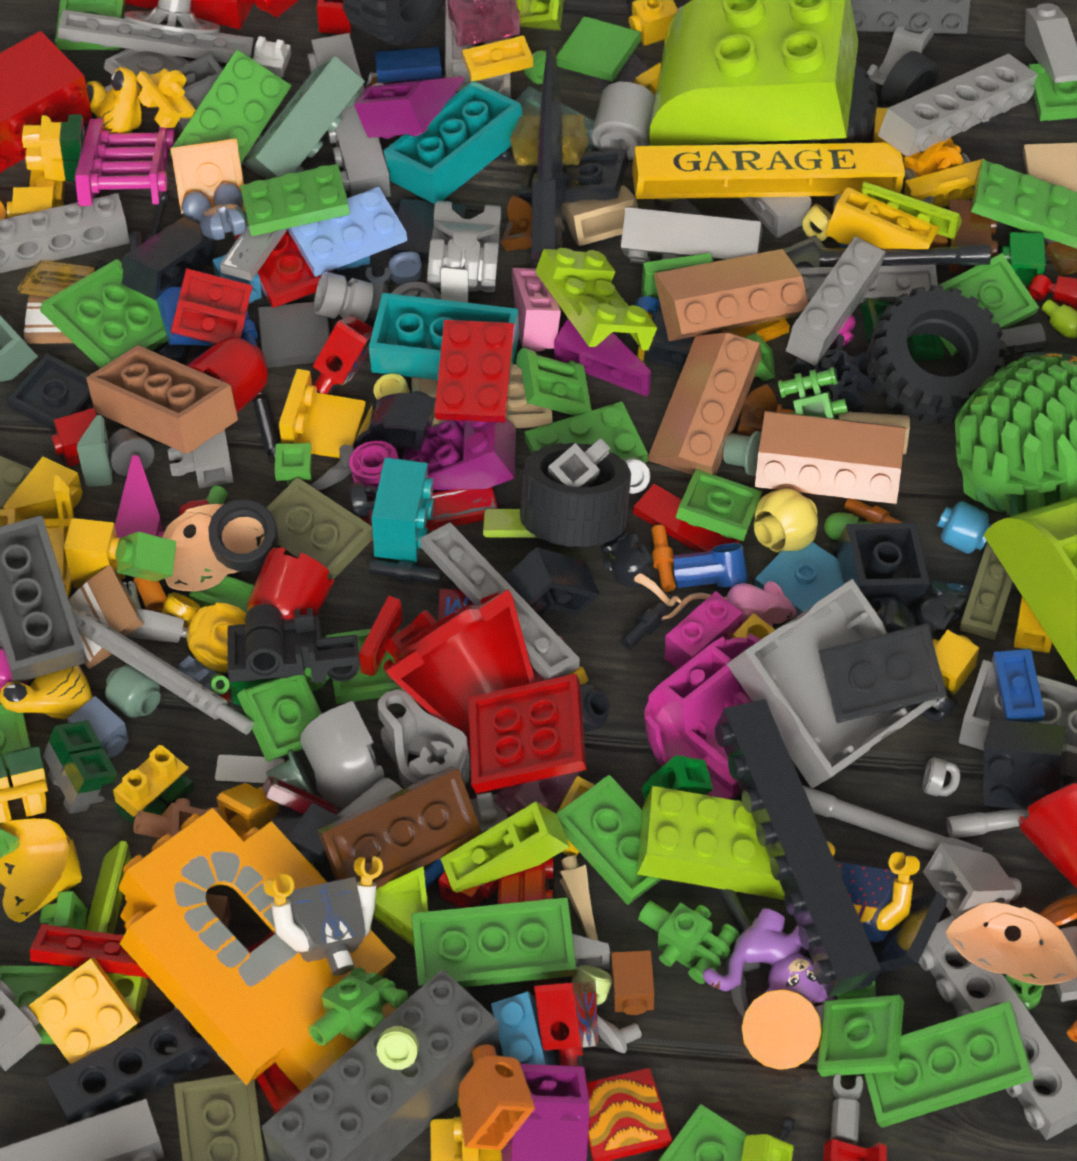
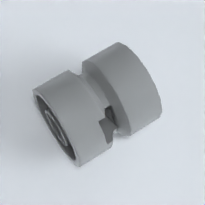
[314,271,373,322]

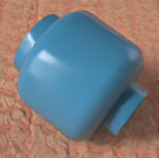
[937,501,991,554]

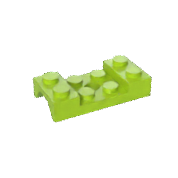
[535,248,657,351]

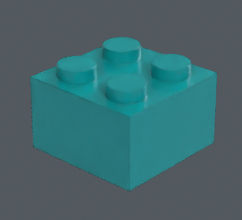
[372,458,434,562]

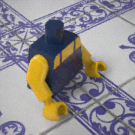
[826,841,920,942]

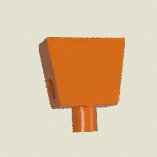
[458,1045,535,1150]

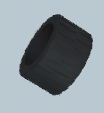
[520,443,631,547]

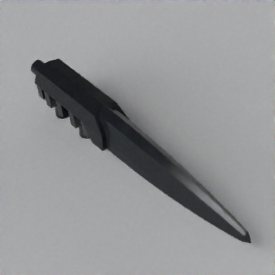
[532,43,567,262]

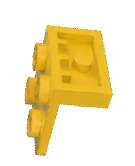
[279,369,366,458]

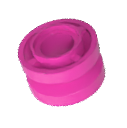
[349,441,399,496]

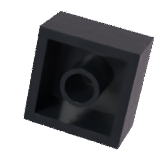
[836,523,930,607]
[983,718,1067,811]

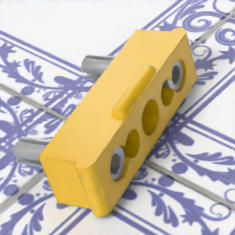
[904,153,985,207]

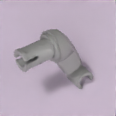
[123,581,188,643]

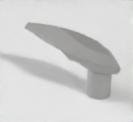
[597,1014,642,1053]

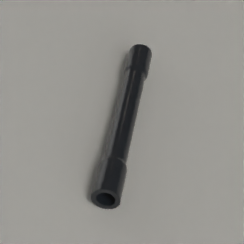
[819,244,991,267]

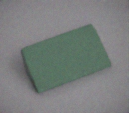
[77,415,113,487]

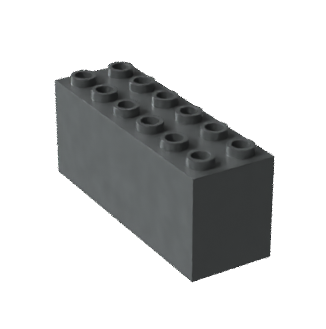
[262,969,500,1161]

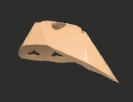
[163,504,265,591]
[946,902,1077,985]

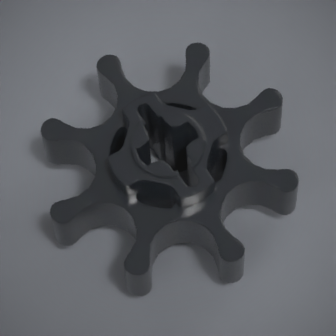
[791,335,876,412]

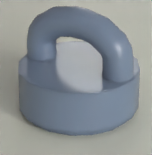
[388,251,422,285]

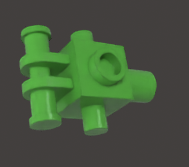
[778,367,848,419]
[639,901,740,984]
[308,967,408,1046]

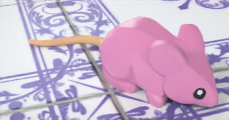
[661,581,797,627]

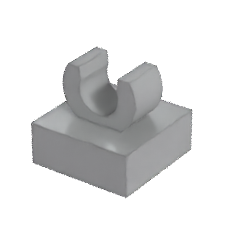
[470,792,507,833]

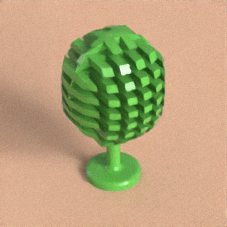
[955,355,1077,516]

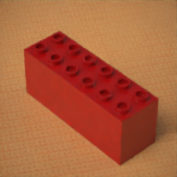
[0,31,93,173]

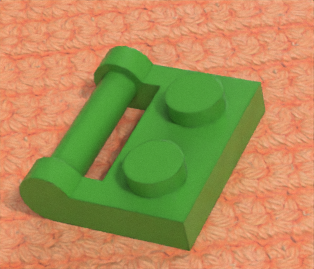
[516,348,592,416]

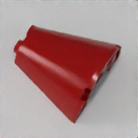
[383,589,535,750]

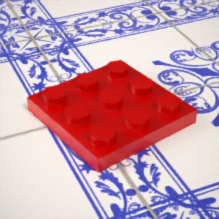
[468,674,586,794]

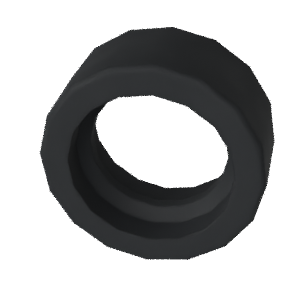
[881,51,939,108]
[208,499,278,572]

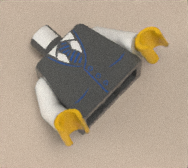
[263,856,383,976]

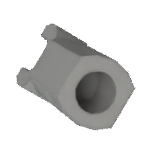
[830,1074,863,1145]

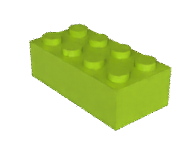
[637,786,785,900]

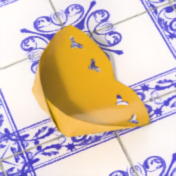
[0,818,82,922]

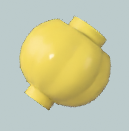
[754,489,818,553]

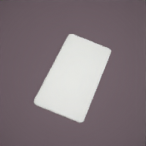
[441,268,468,303]
[215,755,284,783]

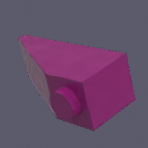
[554,318,651,397]

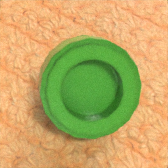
[524,50,546,84]

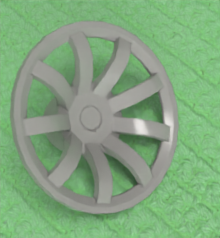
[124,0,220,34]

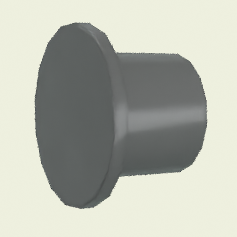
[109,428,155,476]

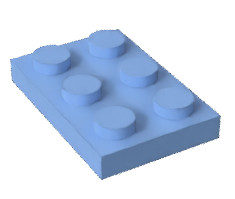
[288,187,407,277]

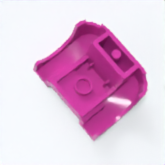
[644,634,760,800]

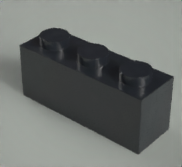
[121,216,215,300]

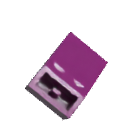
[354,76,464,139]
[403,417,516,490]
[501,1064,590,1161]

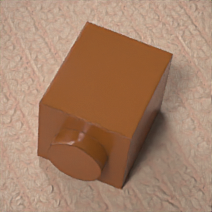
[611,950,654,1015]

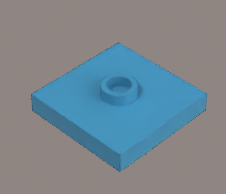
[754,542,844,616]

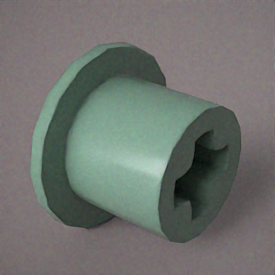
[723,431,762,476]
[266,750,314,794]

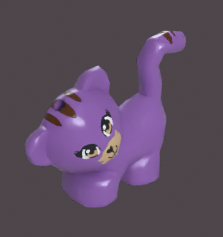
[703,908,835,1004]

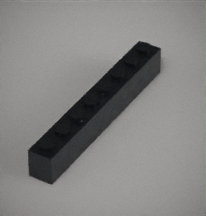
[714,699,881,997]

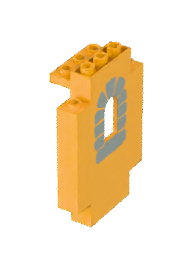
[118,808,396,1092]

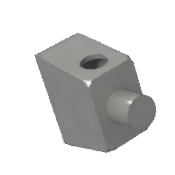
[923,843,1021,919]

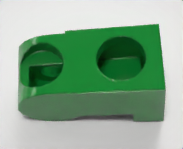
[642,755,713,800]

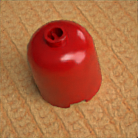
[186,337,268,413]
[247,547,334,620]

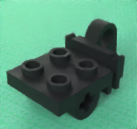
[227,604,359,683]

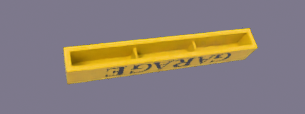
[632,142,905,199]

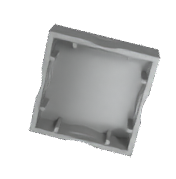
[727,579,937,788]

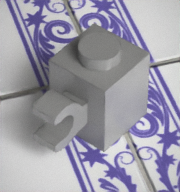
[167,430,234,488]
[547,438,611,487]

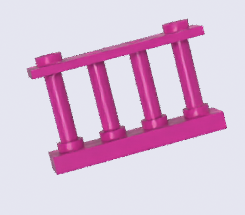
[75,119,176,206]

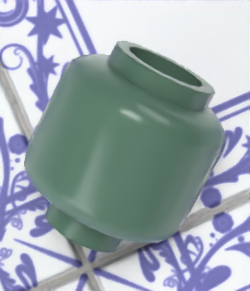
[105,664,161,718]

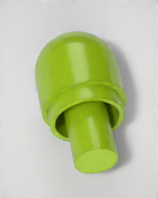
[1041,299,1077,339]

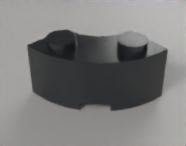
[353,391,436,451]

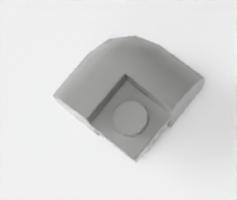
[300,701,385,808]

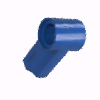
[673,543,748,588]

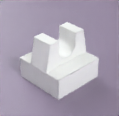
[253,36,291,77]

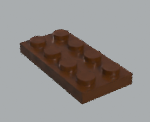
[317,766,482,889]

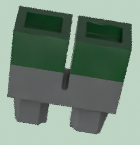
[43,720,118,814]

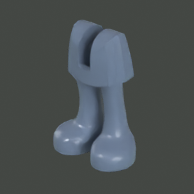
[182,182,247,240]

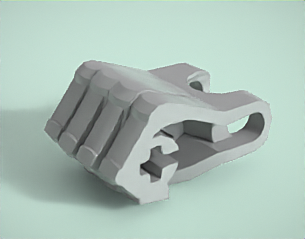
[427,201,501,292]
[377,689,471,788]

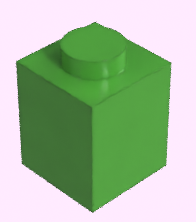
[115,532,176,582]

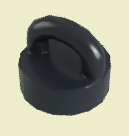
[349,482,378,518]
[922,687,958,722]

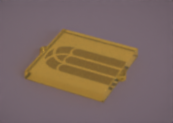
[18,260,95,297]

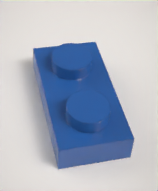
[992,649,1045,722]

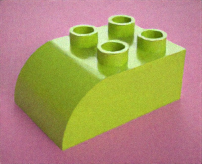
[649,0,858,146]

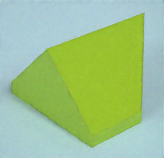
[511,0,564,30]
[373,867,428,947]

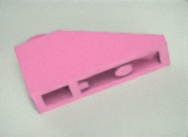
[512,268,561,351]

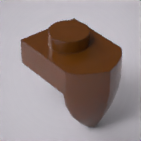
[501,195,532,252]
[737,384,778,437]

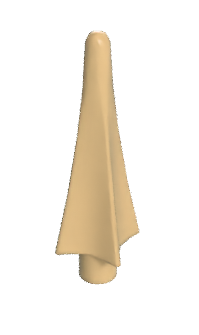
[560,856,599,941]

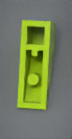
[441,802,570,893]

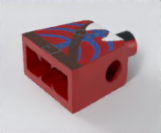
[313,315,373,395]
[534,982,598,1071]

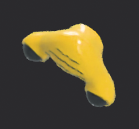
[86,66,141,134]
[0,665,93,719]

